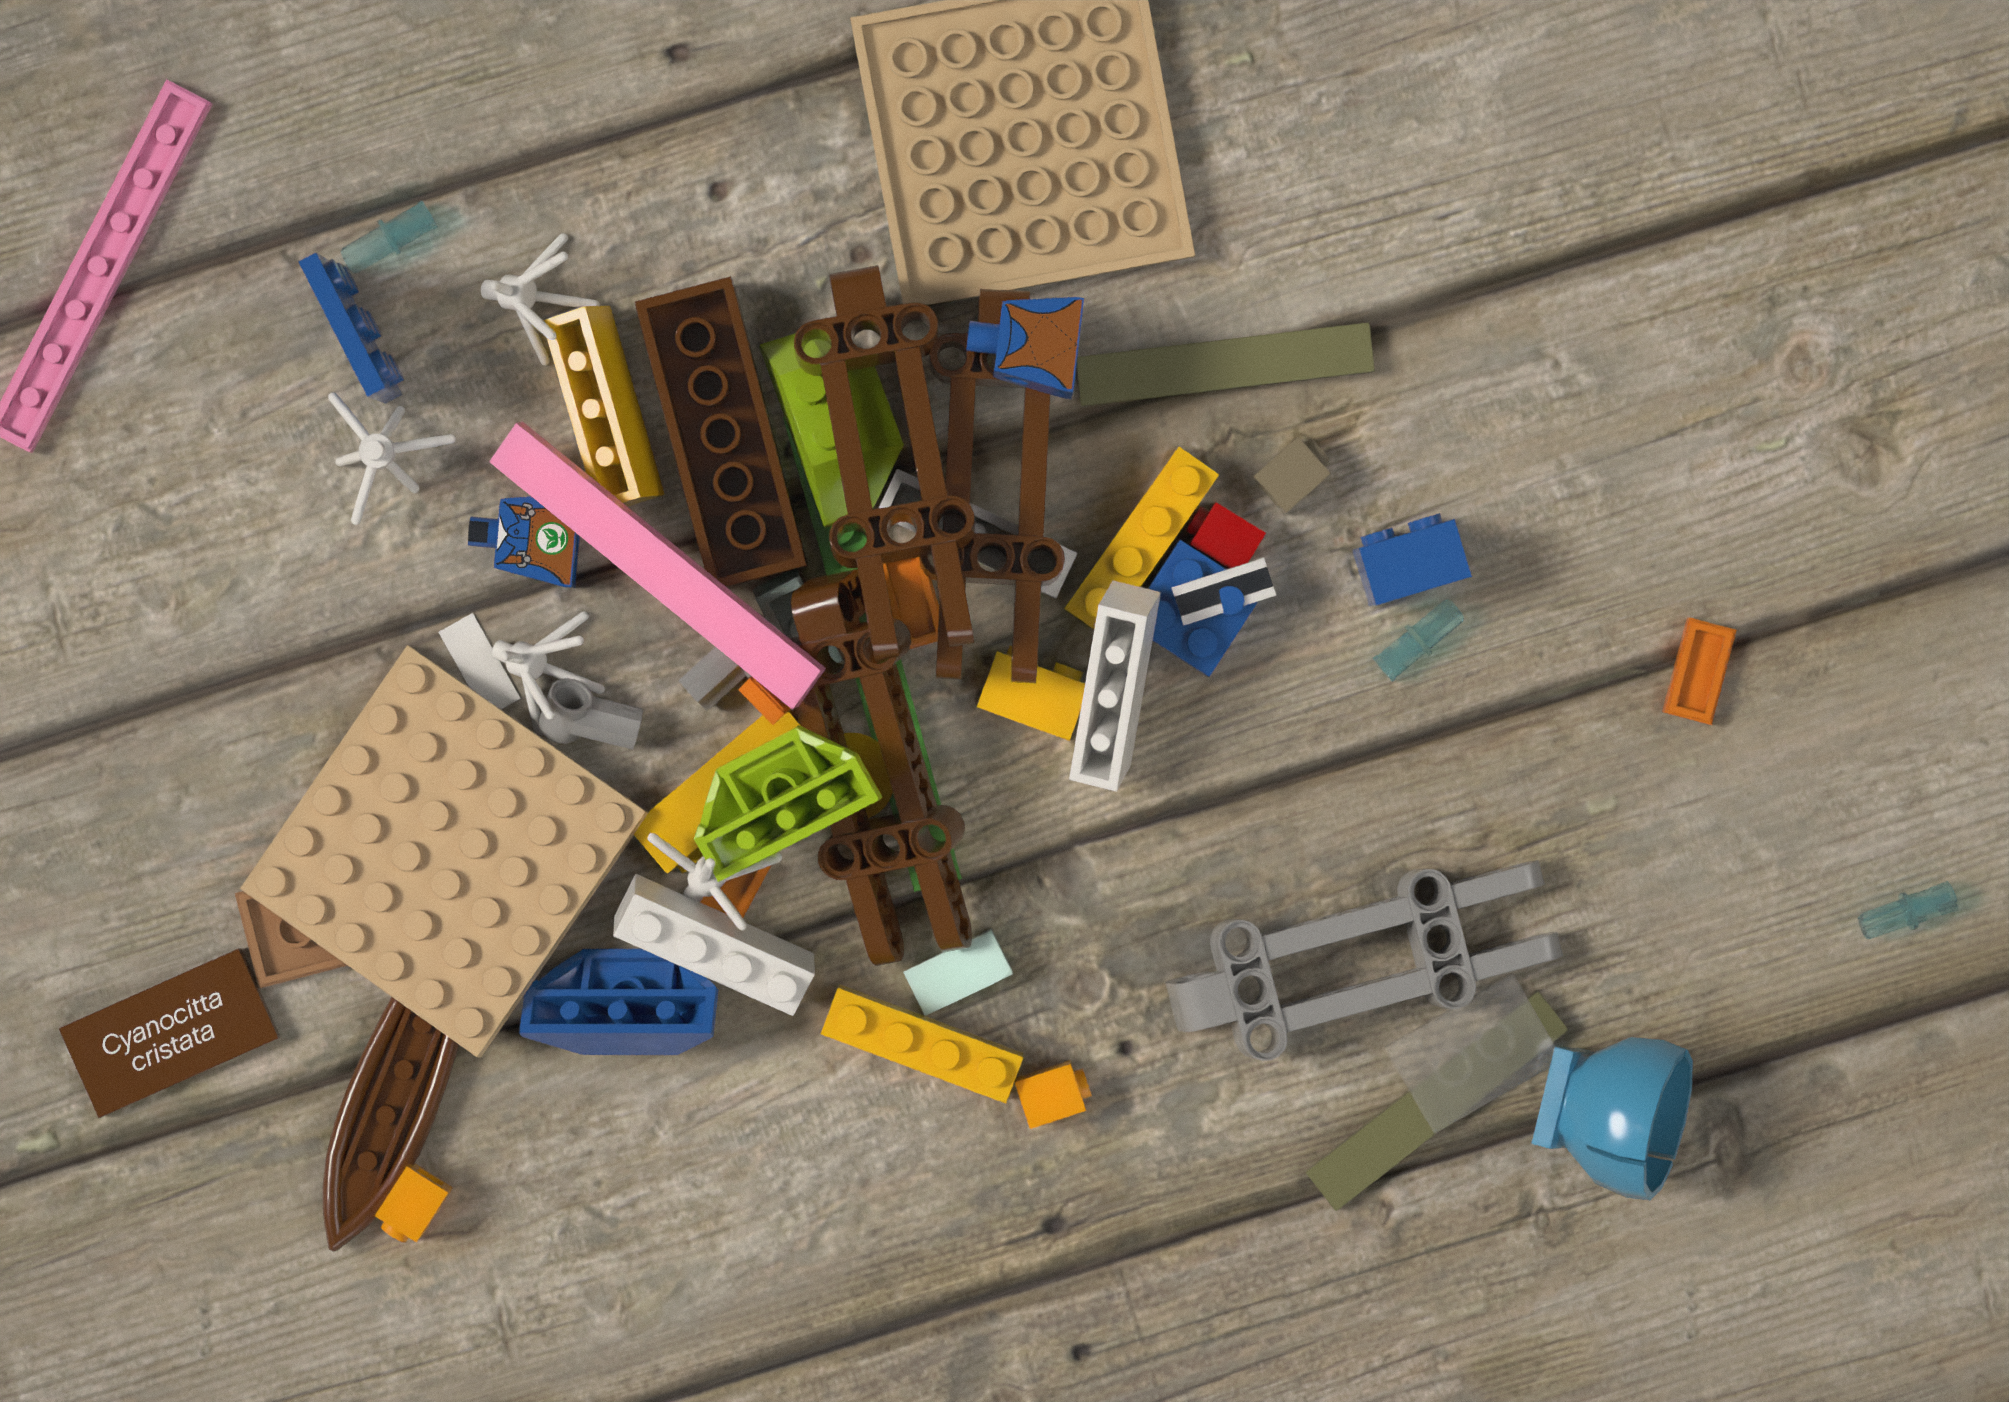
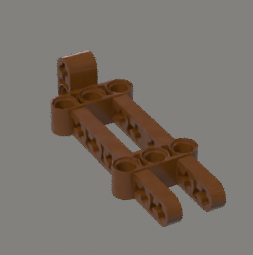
[794,265,975,661]
[919,289,1065,684]
[791,569,972,966]

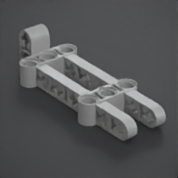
[1165,860,1563,1061]

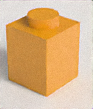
[1014,1060,1092,1129]
[375,1163,453,1243]

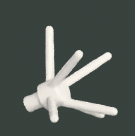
[481,233,600,366]
[328,392,456,525]
[492,611,605,736]
[648,833,782,930]

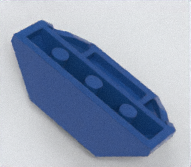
[519,949,719,1055]

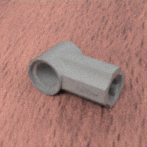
[679,647,751,711]
[538,678,643,750]

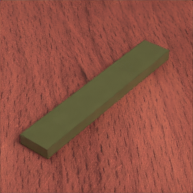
[1076,322,1375,407]
[1305,990,1568,1211]

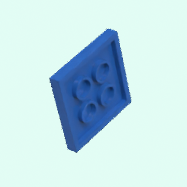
[298,253,404,404]

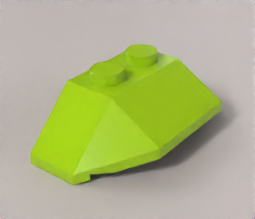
[759,333,904,528]
[694,725,882,882]

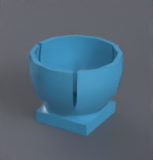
[1531,1037,1693,1201]

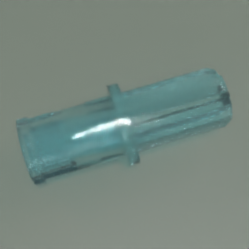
[340,200,438,273]
[1373,599,1464,682]
[1858,881,1958,939]

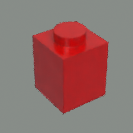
[1186,502,1266,569]

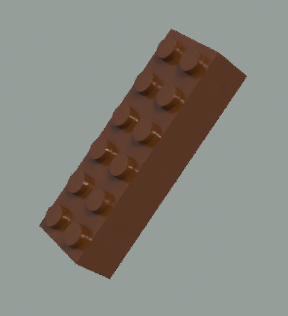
[635,276,808,587]

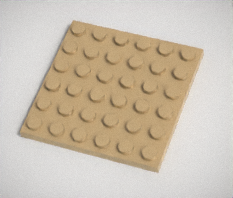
[850,0,1195,306]
[240,645,649,1057]

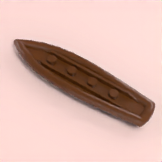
[322,997,459,1252]

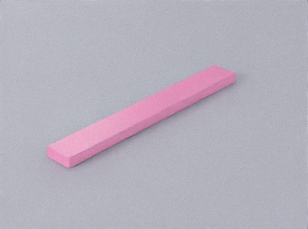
[0,79,213,453]
[489,421,826,709]

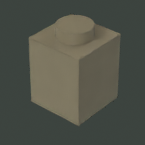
[1251,437,1331,514]

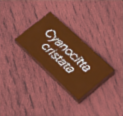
[59,948,281,1118]

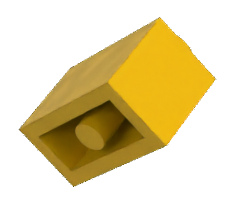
[977,645,1085,741]

